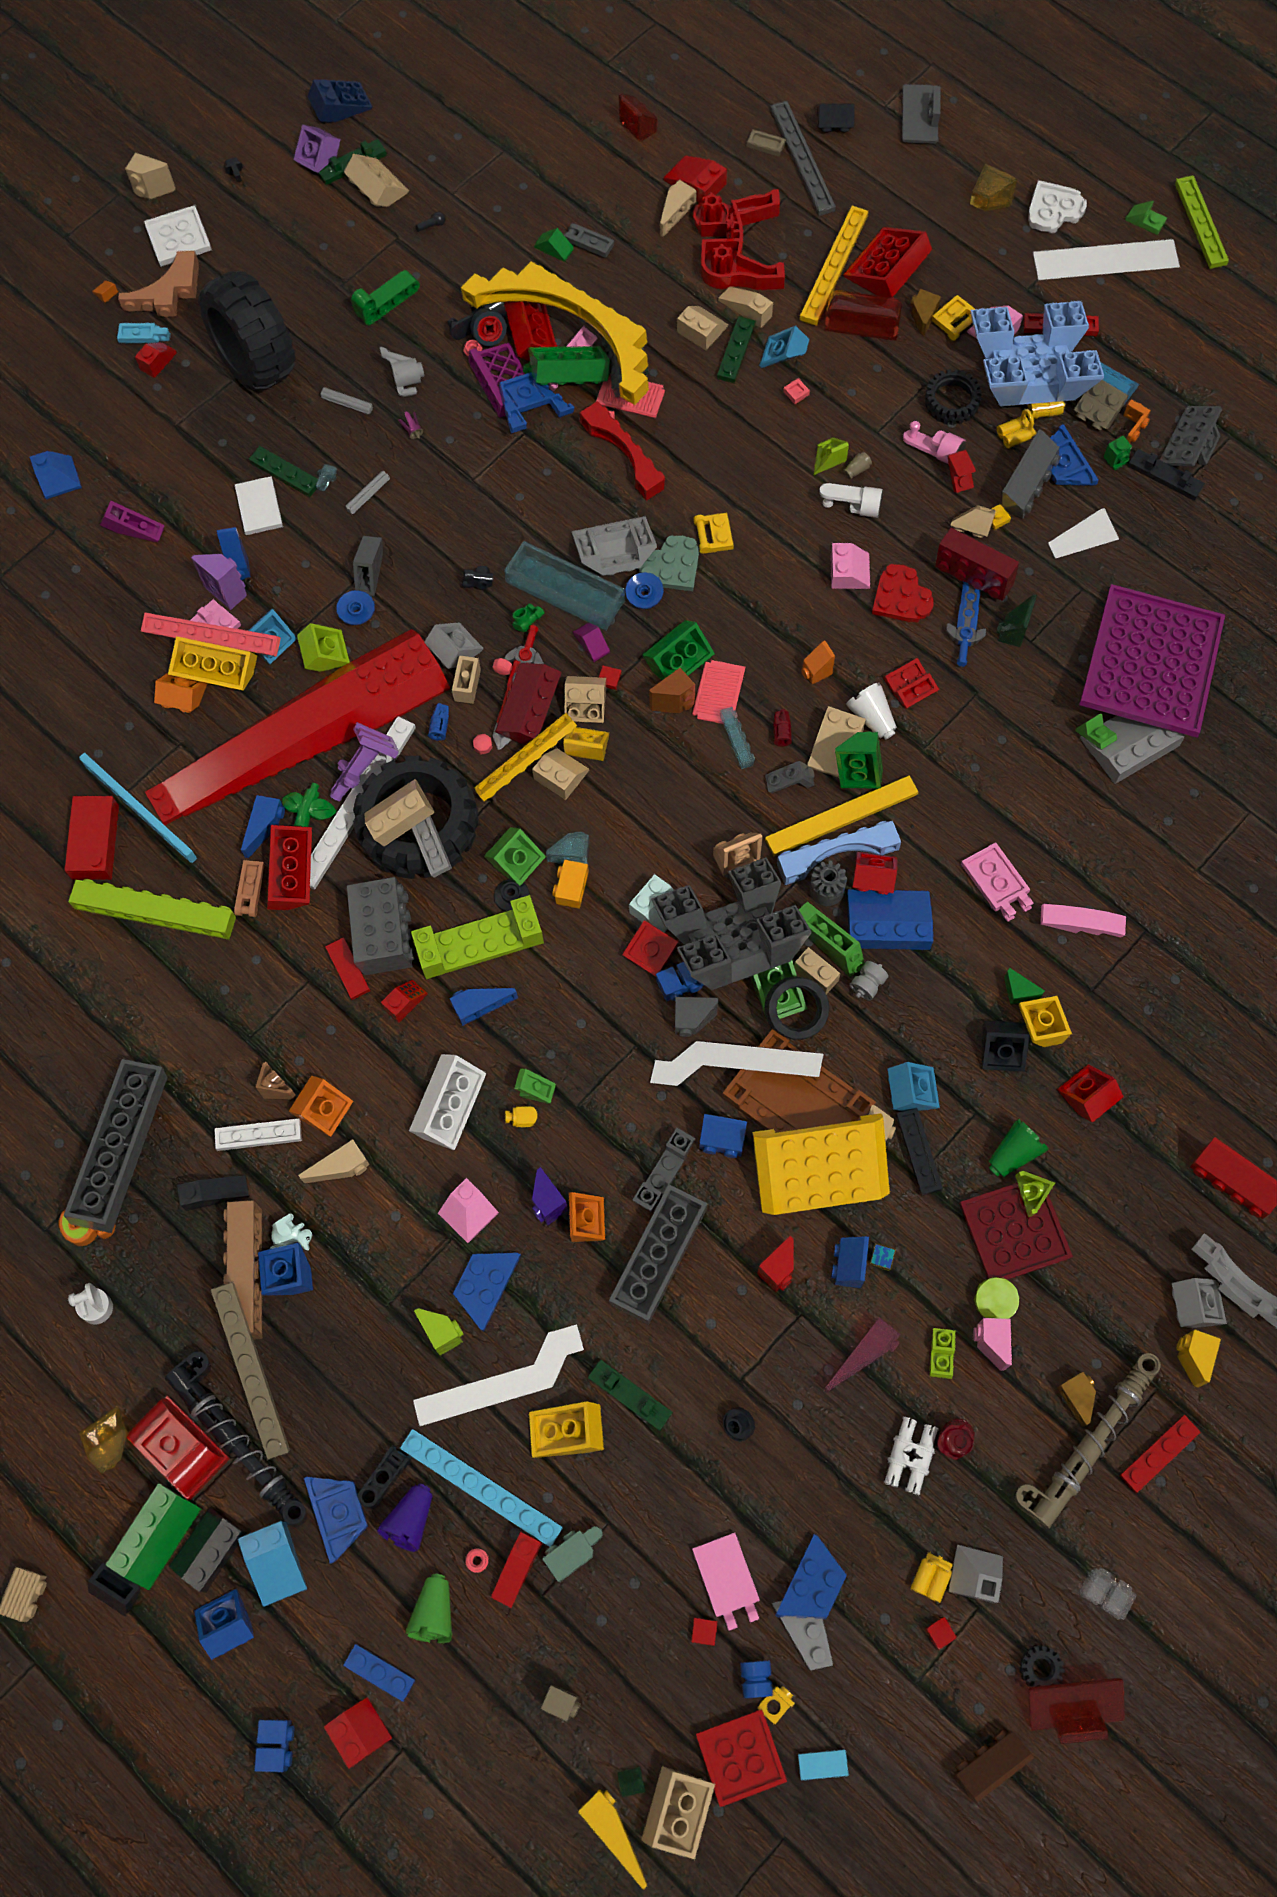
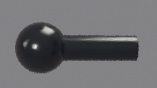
[415,212,446,232]

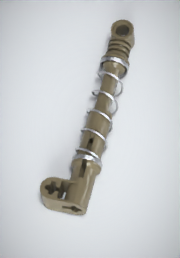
[1015,1353,1160,1529]

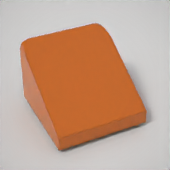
[93,281,118,303]

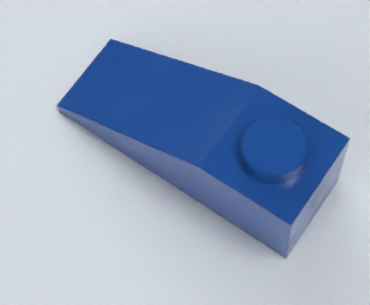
[217,527,251,580]
[241,795,285,858]
[449,988,518,1026]

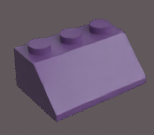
[191,554,247,610]

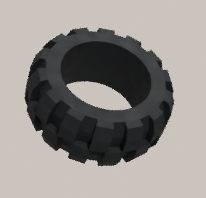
[198,271,295,390]
[353,756,479,879]

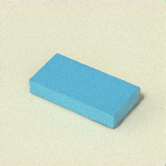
[798,1750,849,1780]

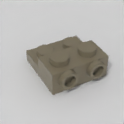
[1074,380,1129,430]

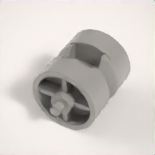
[850,961,888,1001]

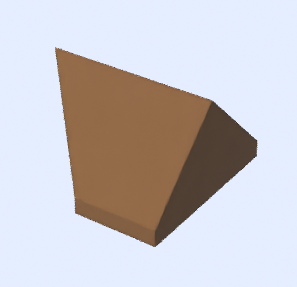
[256,1062,296,1099]

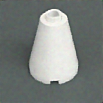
[846,683,897,740]

